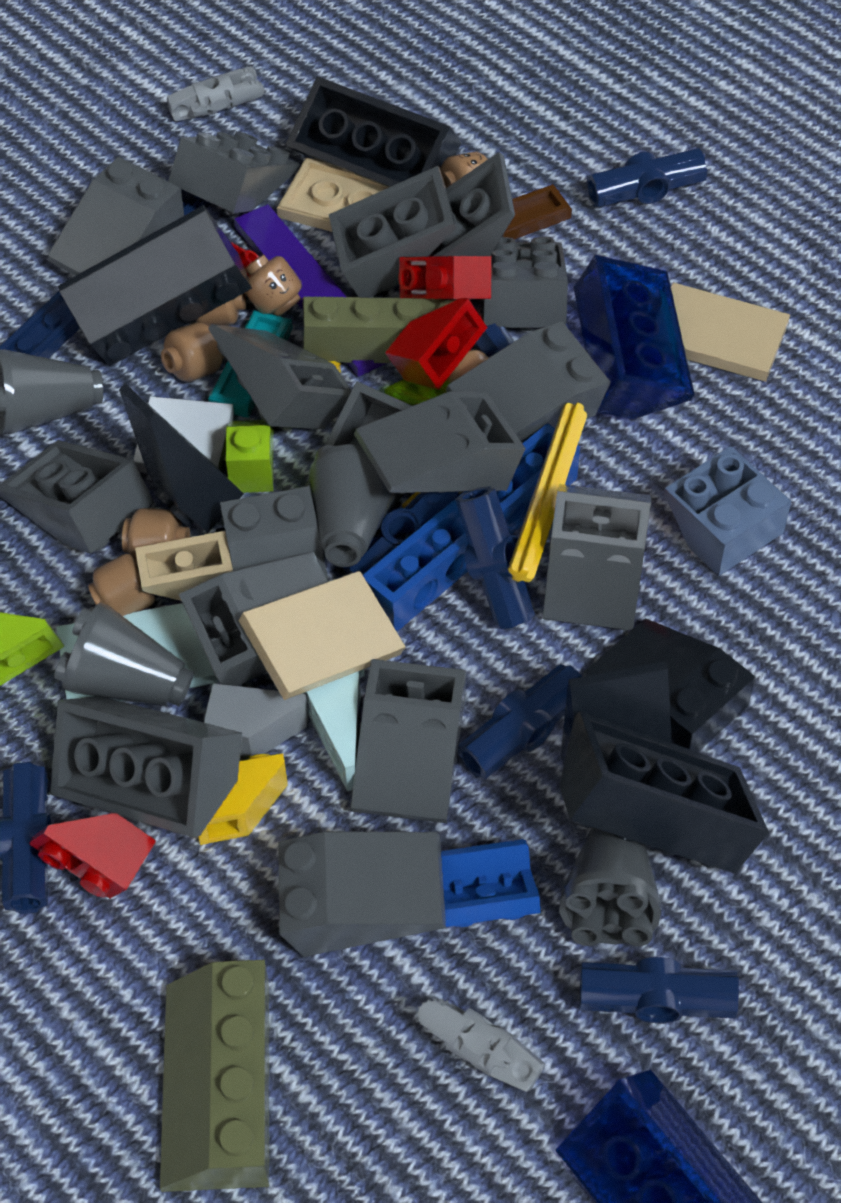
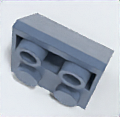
[664,446,792,577]

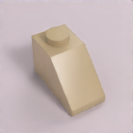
[135,531,233,601]

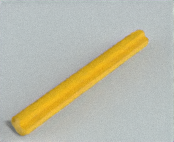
[508,402,587,582]

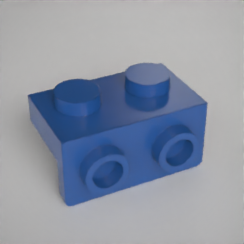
[441,839,541,927]

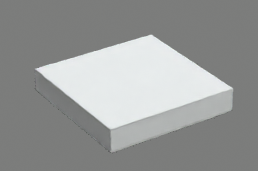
[133,397,234,472]

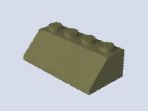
[302,297,470,363]
[160,960,269,1192]

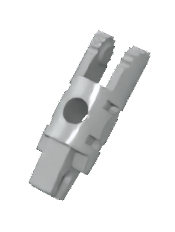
[167,66,265,122]
[416,999,545,1092]

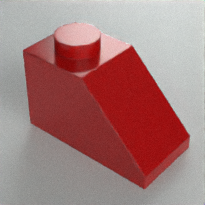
[385,297,488,390]

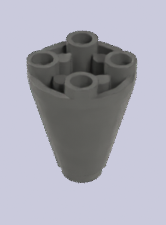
[0,349,103,434]
[309,444,396,567]
[54,602,194,707]
[559,827,662,946]

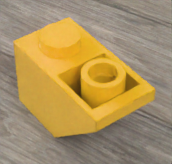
[198,753,288,845]

